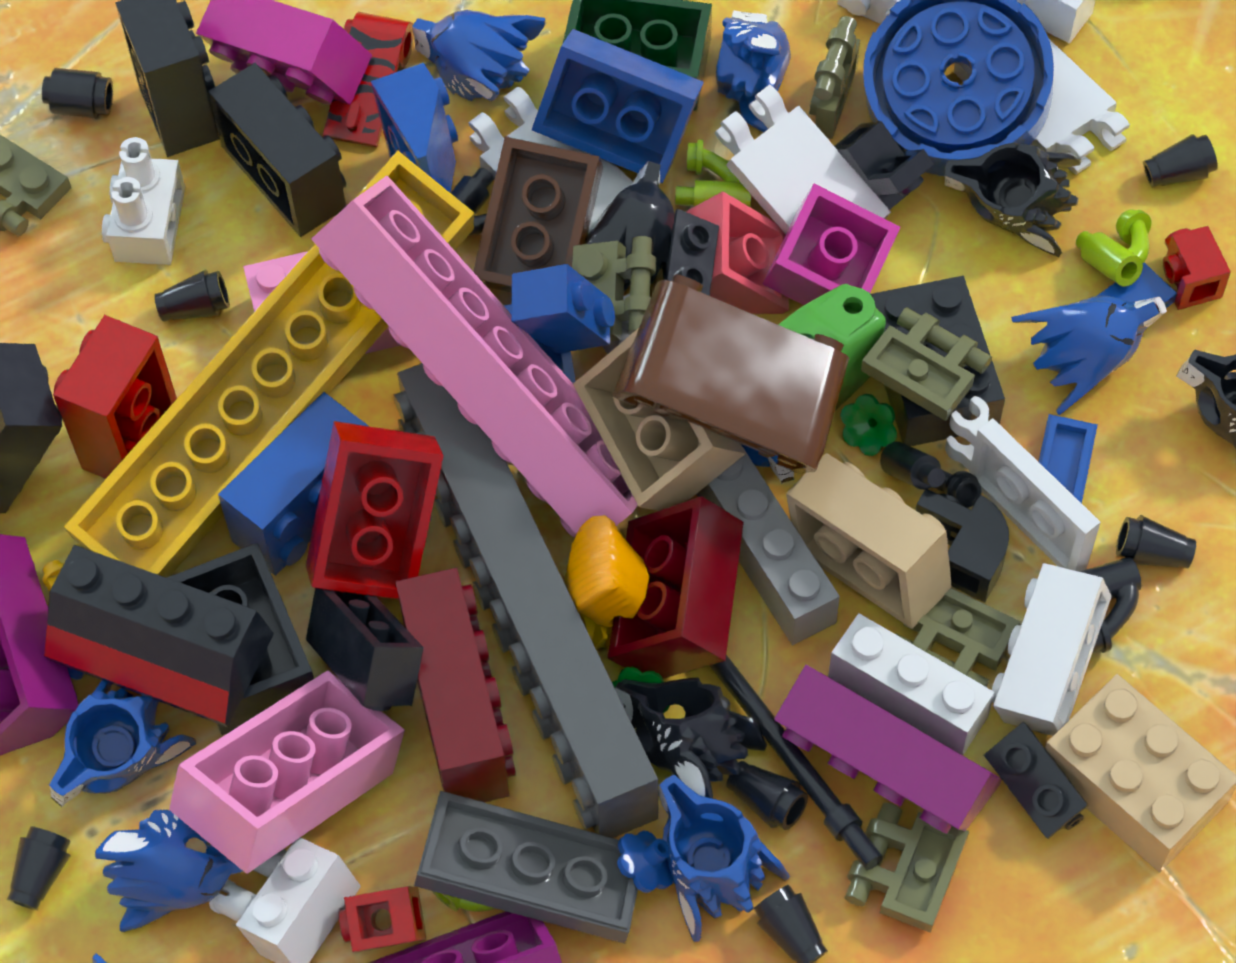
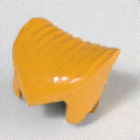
[565,515,649,628]

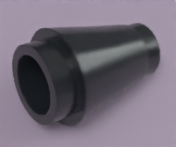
[1143,134,1218,188]
[154,270,230,322]
[1116,515,1196,569]
[726,761,808,830]
[7,826,71,911]
[754,884,828,963]

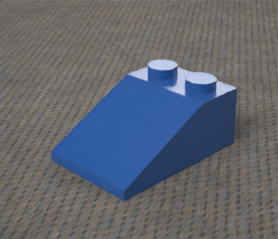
[371,63,458,193]

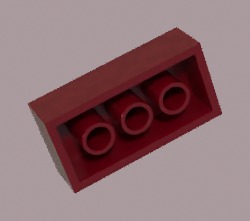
[395,567,516,802]

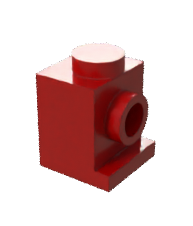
[1163,226,1231,310]
[339,886,427,952]

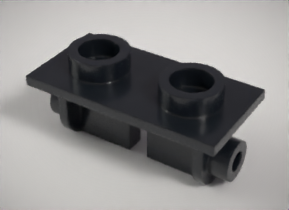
[665,209,719,296]
[984,722,1089,839]

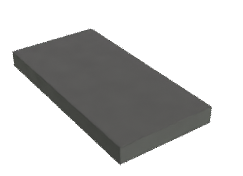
[414,791,638,944]

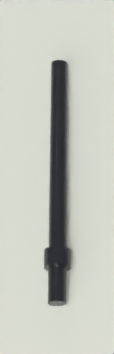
[709,654,883,870]

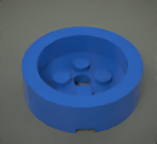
[863,0,1054,176]

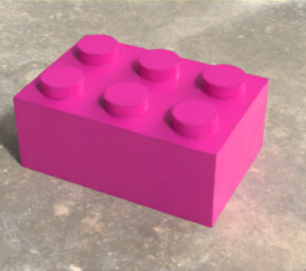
[196,0,372,105]

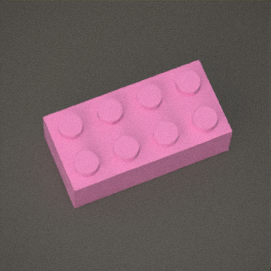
[169,670,405,874]

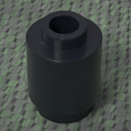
[42,68,113,118]

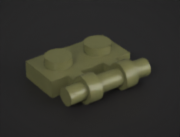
[809,16,860,139]
[0,135,71,236]
[572,236,656,341]
[861,307,992,421]
[896,588,1021,687]
[845,803,969,933]

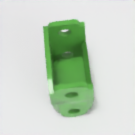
[778,284,886,411]

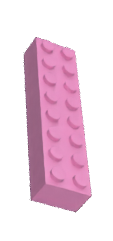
[311,176,638,538]

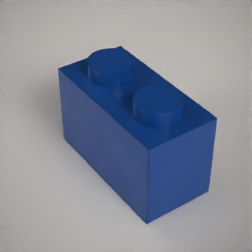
[511,264,615,354]

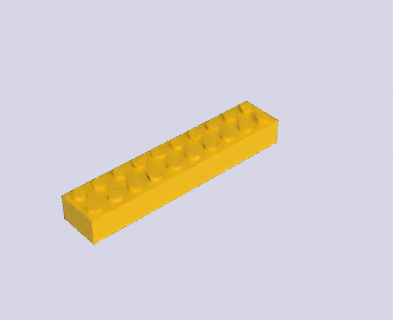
[64,151,474,578]

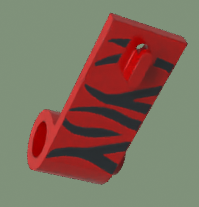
[323,12,414,148]

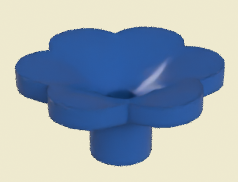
[617,830,673,893]

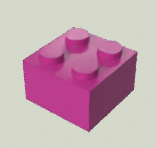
[762,183,901,305]

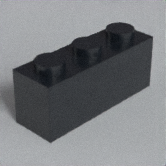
[305,588,424,711]

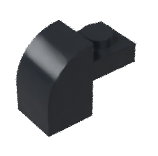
[834,121,934,210]
[915,489,1009,603]

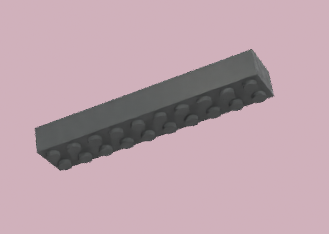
[393,363,658,838]

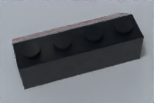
[44,545,274,727]

